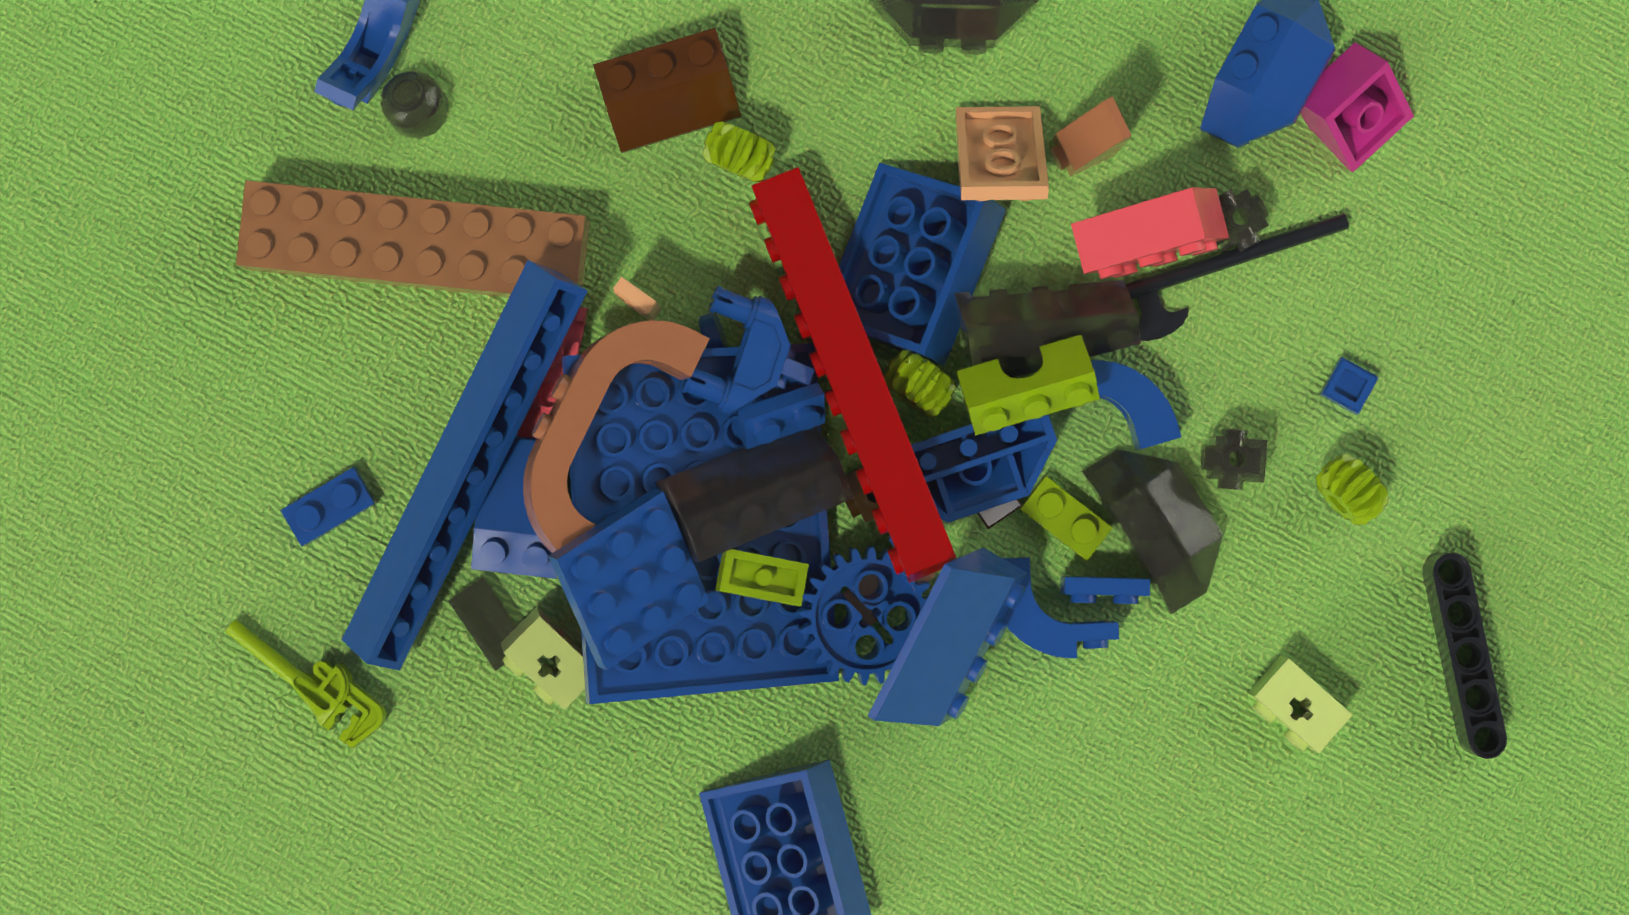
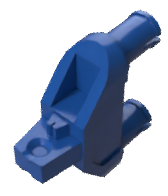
[681,286,815,414]

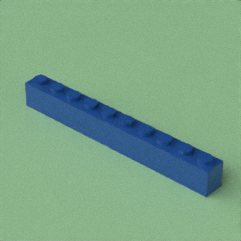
[341,260,588,671]

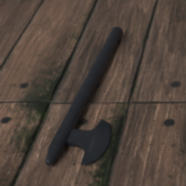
[1102,213,1349,341]

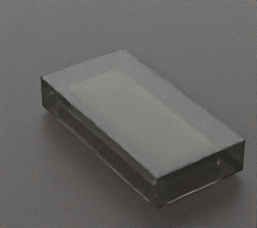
[449,577,518,671]

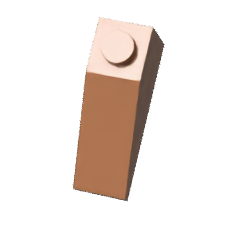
[1050,96,1132,177]

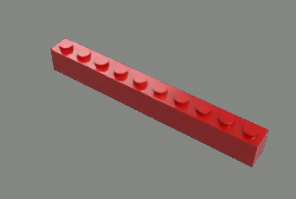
[748,167,957,583]

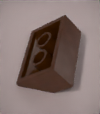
[593,28,741,154]

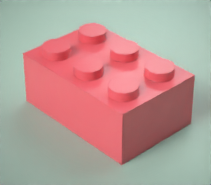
[1071,187,1229,279]

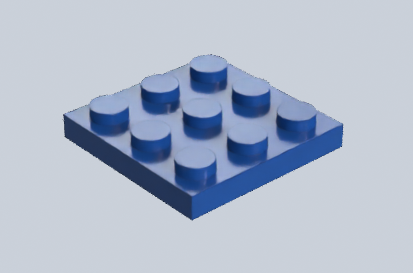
[548,488,709,671]

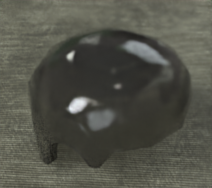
[380,70,449,139]

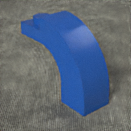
[314,0,420,110]
[1091,360,1182,451]
[1002,557,1119,658]

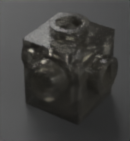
[1217,188,1269,252]
[1201,429,1268,490]

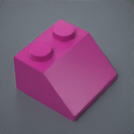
[1301,42,1414,172]

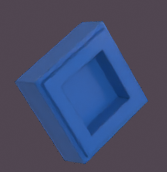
[1319,357,1379,415]

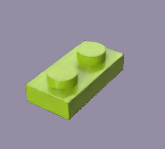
[1019,476,1113,561]
[715,548,809,606]

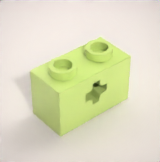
[501,607,585,710]
[1247,656,1353,753]

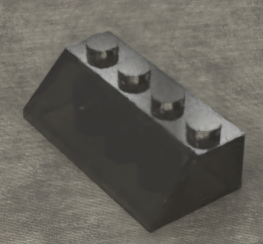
[655,426,854,562]

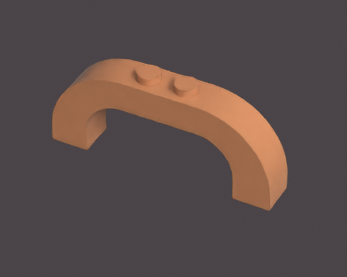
[523,320,710,553]

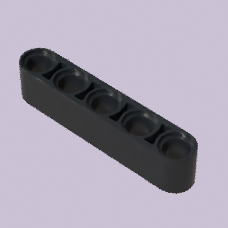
[1423,553,1507,759]

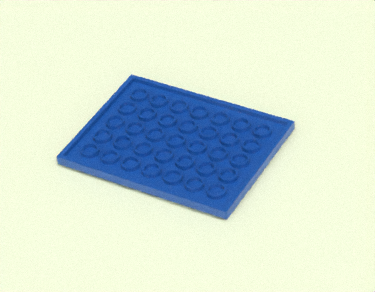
[562,343,839,704]

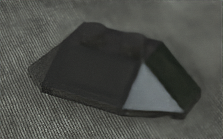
[869,0,1039,55]
[1081,449,1223,614]

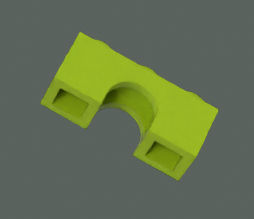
[956,335,1100,436]

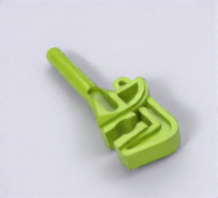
[225,619,386,748]

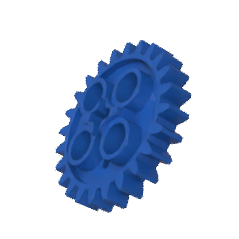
[797,545,930,685]

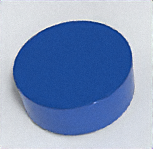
[698,312,728,348]

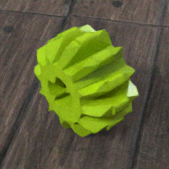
[702,121,775,182]
[883,350,956,417]
[1315,454,1389,526]

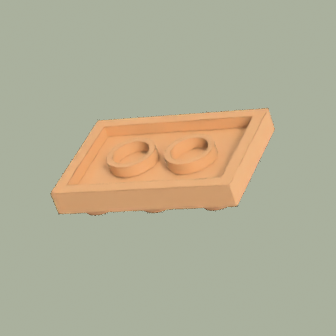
[955,106,1049,201]

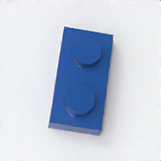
[738,383,825,449]
[280,467,377,547]
[1060,576,1150,604]

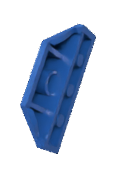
[1200,0,1335,148]
[911,415,1057,523]

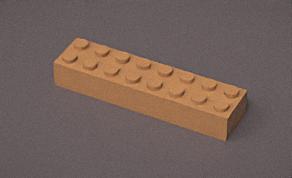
[236,180,590,297]

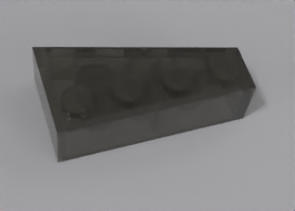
[954,280,1141,378]

